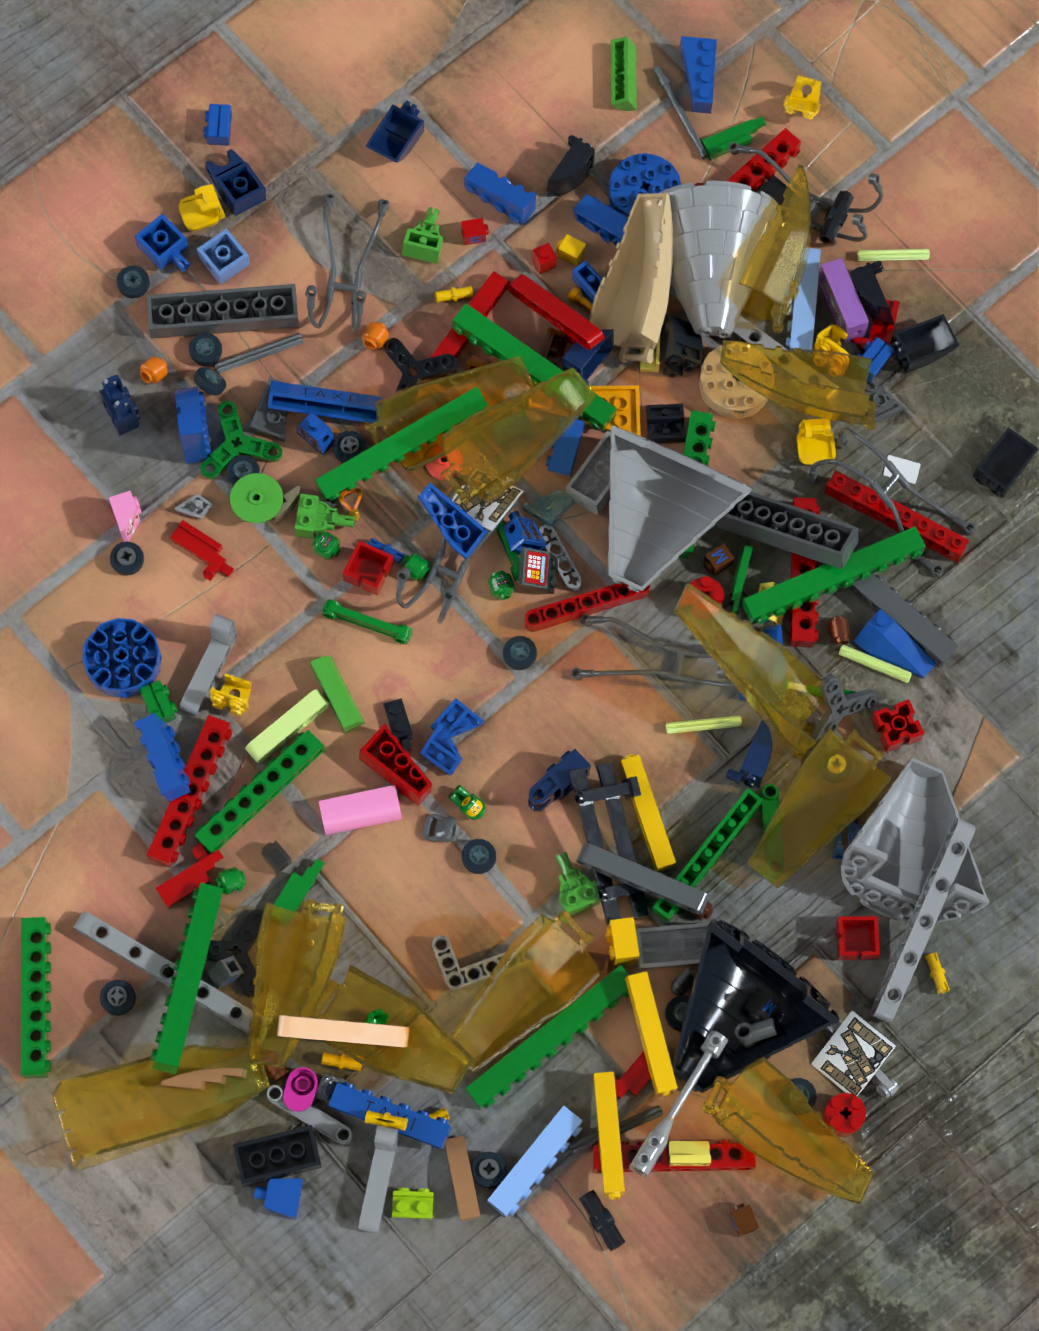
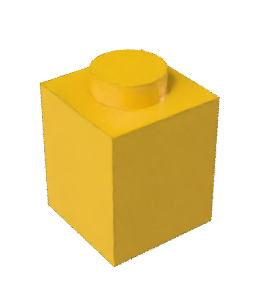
[556,234,586,266]

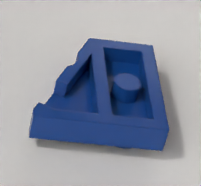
[431,698,484,738]
[420,722,463,776]

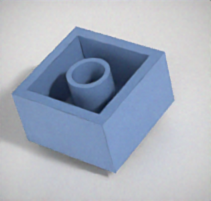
[197,229,250,285]

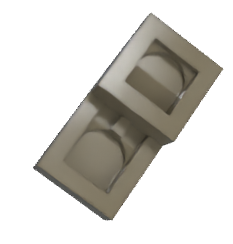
[273,485,301,524]

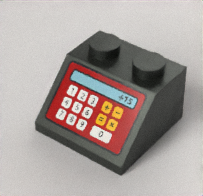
[518,547,558,594]

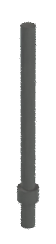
[653,66,708,159]

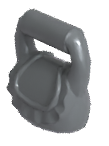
[422,814,456,843]
[670,968,694,996]
[315,1073,347,1104]

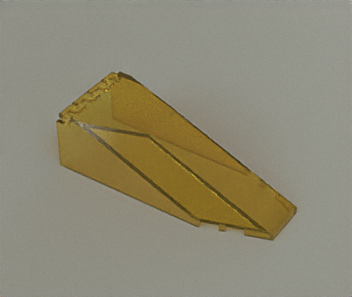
[52,1044,270,1171]

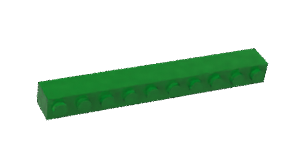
[452,304,617,432]
[314,386,488,501]
[742,526,926,625]
[150,883,223,1075]
[465,965,629,1110]

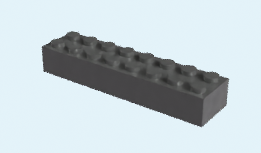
[147,284,299,338]
[714,492,858,570]

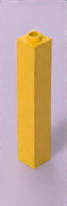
[620,754,676,872]
[625,971,678,1097]
[593,1072,625,1200]

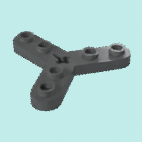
[808,674,877,751]

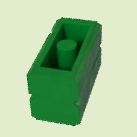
[139,680,178,723]

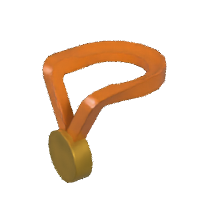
[339,488,362,522]

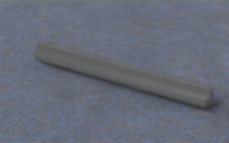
[215,333,303,374]
[570,1105,663,1154]

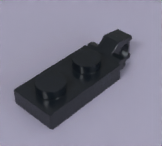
[383,698,413,752]

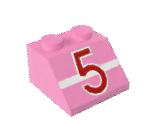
[109,490,142,542]

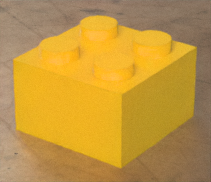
[605,917,640,967]

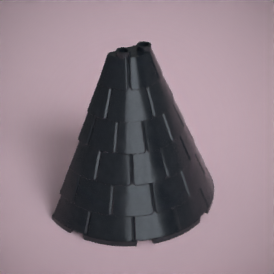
[672,919,840,1093]

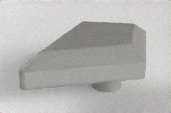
[175,494,213,519]

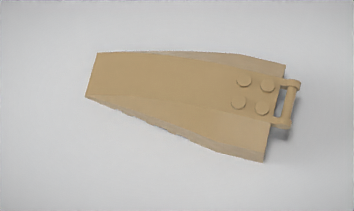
[588,193,673,364]

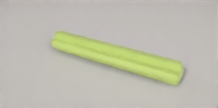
[857,249,930,261]
[839,645,912,683]
[666,716,742,734]

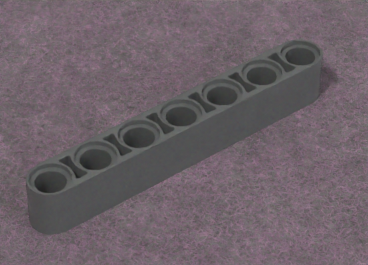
[576,843,709,915]

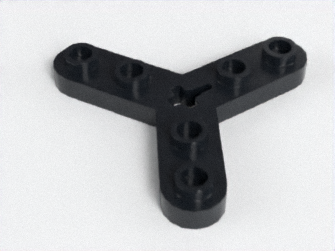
[384,338,458,417]
[206,910,268,998]

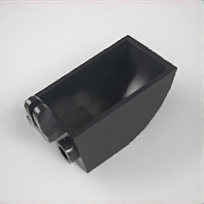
[547,135,595,197]
[850,261,895,325]
[659,313,703,378]
[890,314,959,373]
[972,427,1039,498]

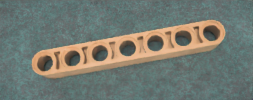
[277,1015,410,1047]

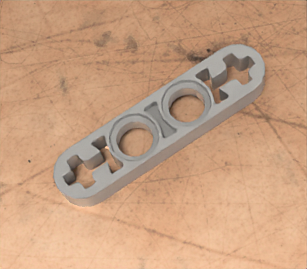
[539,525,582,592]

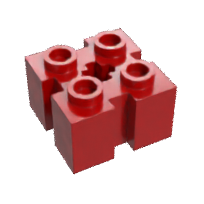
[871,699,925,753]

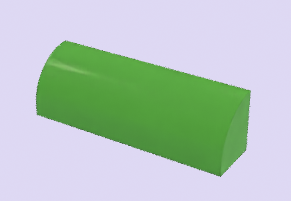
[611,37,637,111]
[310,656,365,733]

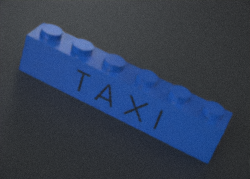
[268,381,383,424]
[328,1082,452,1150]

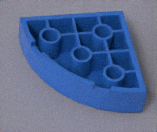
[175,386,211,464]

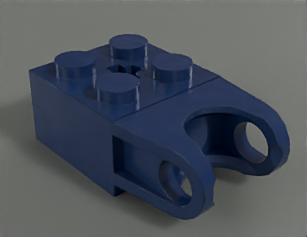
[205,149,266,216]
[99,375,141,436]
[528,749,591,812]

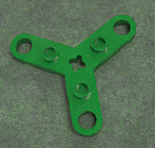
[200,401,283,479]

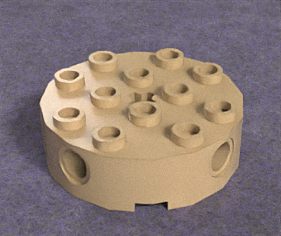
[699,342,774,419]

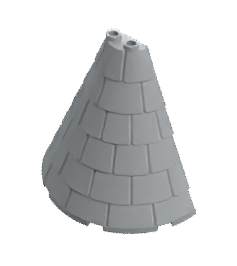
[658,181,783,338]
[608,425,752,592]
[841,758,989,923]

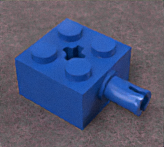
[135,214,190,272]

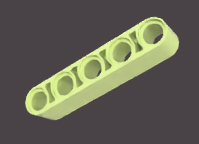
[245,689,330,764]

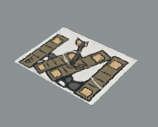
[452,469,523,531]
[811,1011,896,1096]

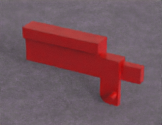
[852,299,900,349]
[170,520,234,582]
[156,843,224,908]
[615,1051,651,1099]

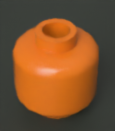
[361,322,389,350]
[140,356,168,384]

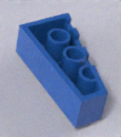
[680,36,717,114]
[464,162,536,226]
[573,194,629,246]
[134,713,190,802]

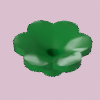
[364,1009,389,1025]

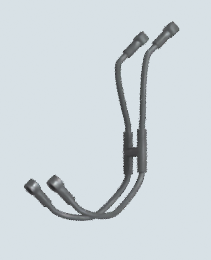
[728,142,883,242]
[305,193,389,333]
[807,428,976,578]
[396,473,520,624]
[571,614,747,687]

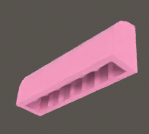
[319,785,402,835]

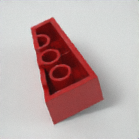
[359,723,432,806]

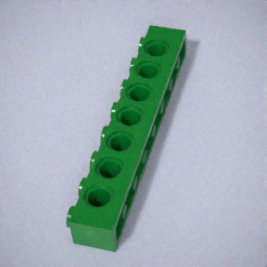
[678,410,716,559]
[195,730,325,854]
[652,788,764,924]
[21,917,51,1079]

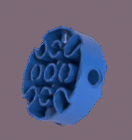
[608,153,681,217]
[82,618,162,698]

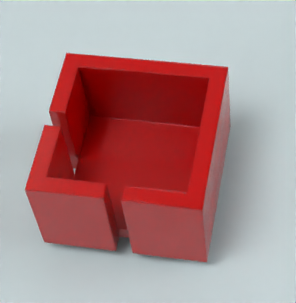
[343,541,394,596]
[836,916,880,960]

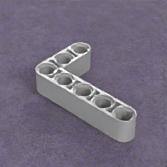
[179,614,237,716]
[432,935,538,993]
[358,1125,399,1233]

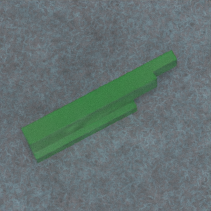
[702,117,766,160]
[729,545,753,615]
[267,858,325,927]

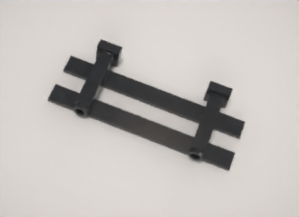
[569,763,661,925]

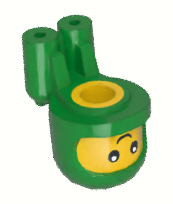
[448,785,486,820]

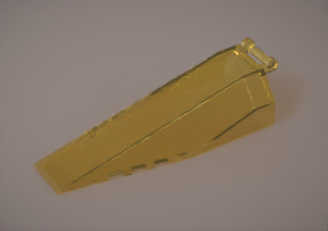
[674,583,824,759]

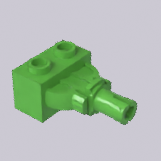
[402,207,443,264]
[295,494,355,539]
[555,852,601,918]

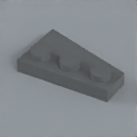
[844,372,905,425]
[250,377,286,441]

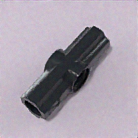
[818,191,854,244]
[579,1189,625,1252]

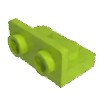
[392,1187,434,1219]

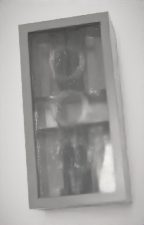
[565,431,611,515]
[636,922,710,970]

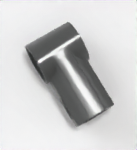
[735,1018,777,1048]

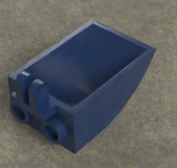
[365,100,424,163]
[563,329,614,389]
[726,718,773,788]

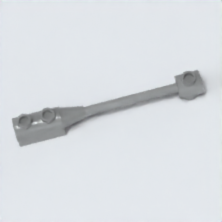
[629,1030,728,1179]

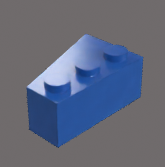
[545,416,586,477]

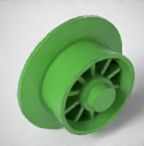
[230,473,283,523]

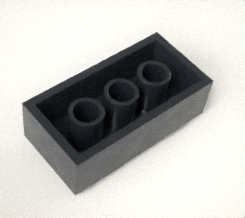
[233,1125,322,1187]

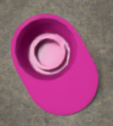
[283,1067,318,1112]

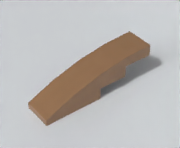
[161,1068,247,1091]
[445,1136,481,1221]

